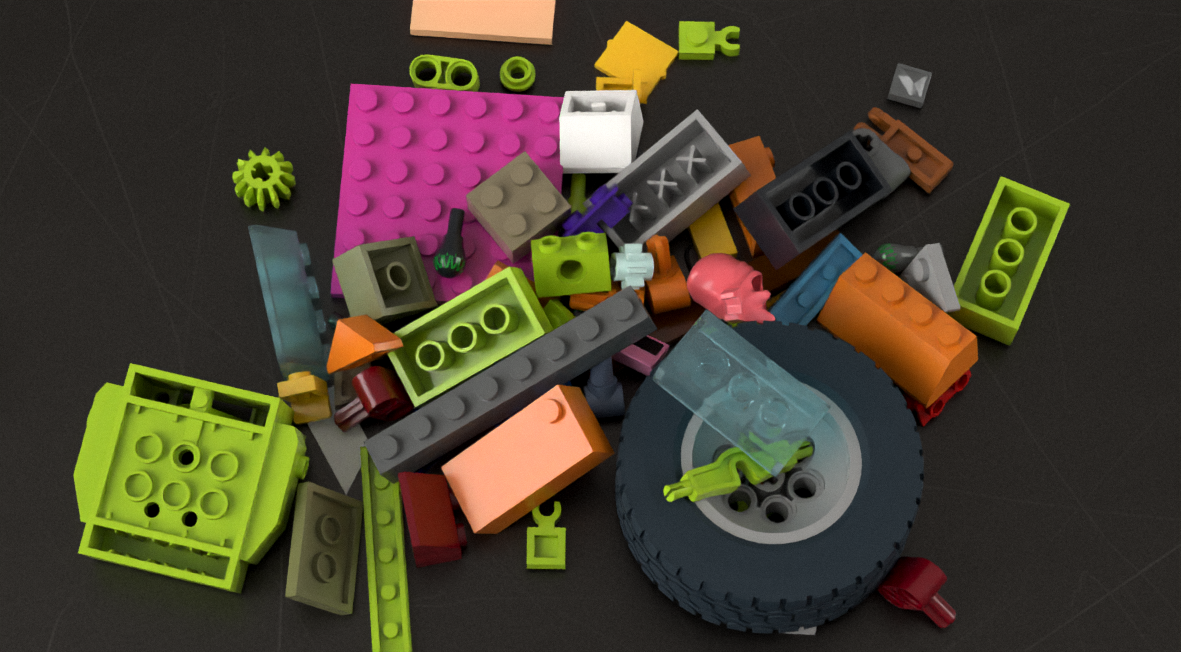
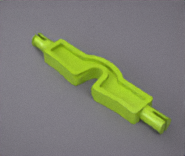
[663,440,813,502]

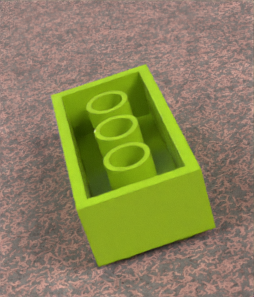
[946,176,1070,346]
[388,266,554,408]

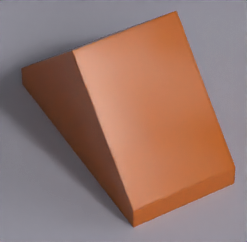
[326,315,403,374]

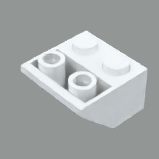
[559,90,644,174]

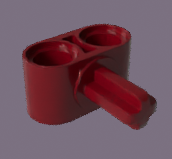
[334,366,414,432]
[877,556,956,628]

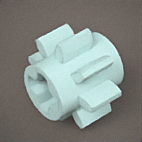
[610,243,654,290]

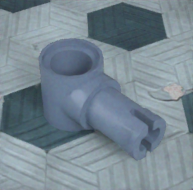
[583,357,625,418]

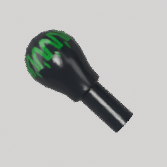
[433,208,466,279]

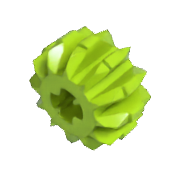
[232,147,296,212]

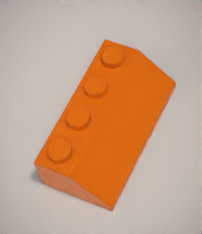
[817,252,978,409]

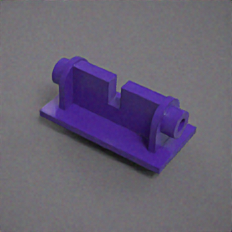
[561,183,633,237]

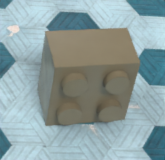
[466,151,571,264]

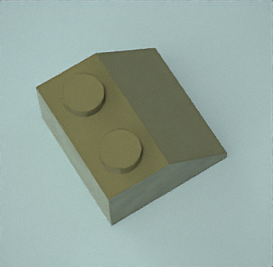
[332,236,437,325]

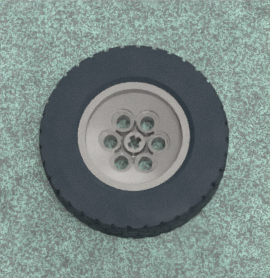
[615,321,924,634]

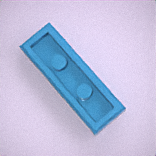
[767,233,863,326]

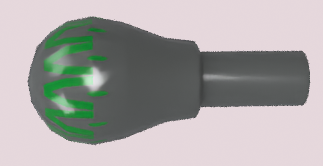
[873,243,944,274]

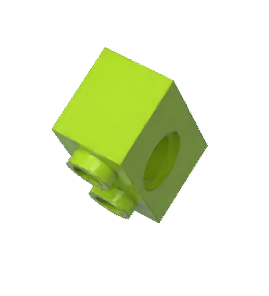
[531,232,612,298]

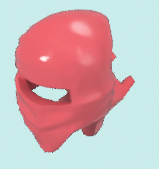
[687,253,776,324]

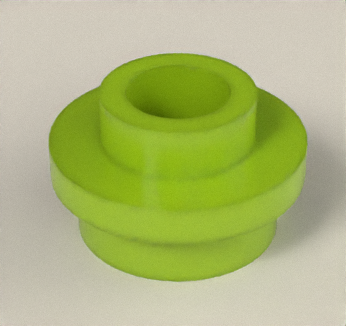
[500,56,535,92]

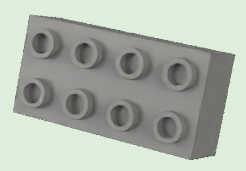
[583,109,751,253]

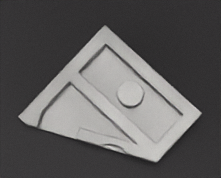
[899,243,961,313]

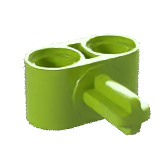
[410,54,480,92]

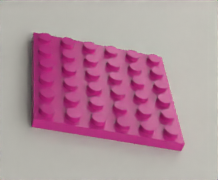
[330,84,564,305]

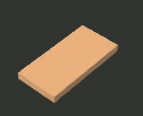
[410,0,556,45]

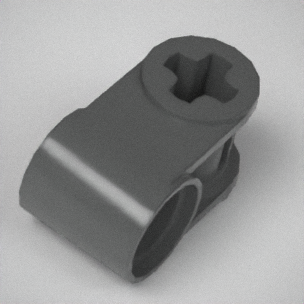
[852,128,911,199]

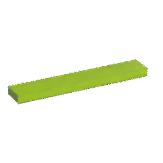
[360,446,412,652]

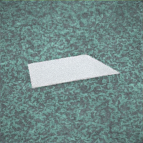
[307,385,368,495]

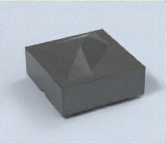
[887,63,932,109]

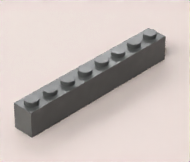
[364,285,657,484]

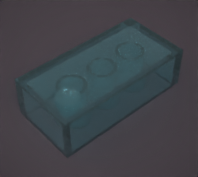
[653,309,831,477]

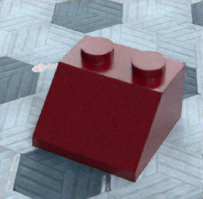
[398,472,467,568]

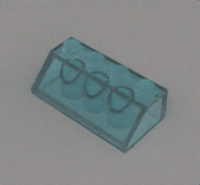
[248,225,331,381]

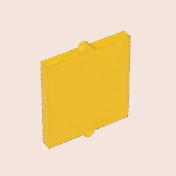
[595,21,679,98]

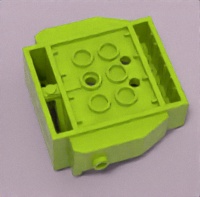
[73,363,309,594]

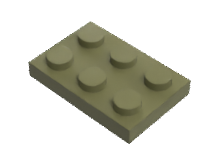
[285,481,363,616]

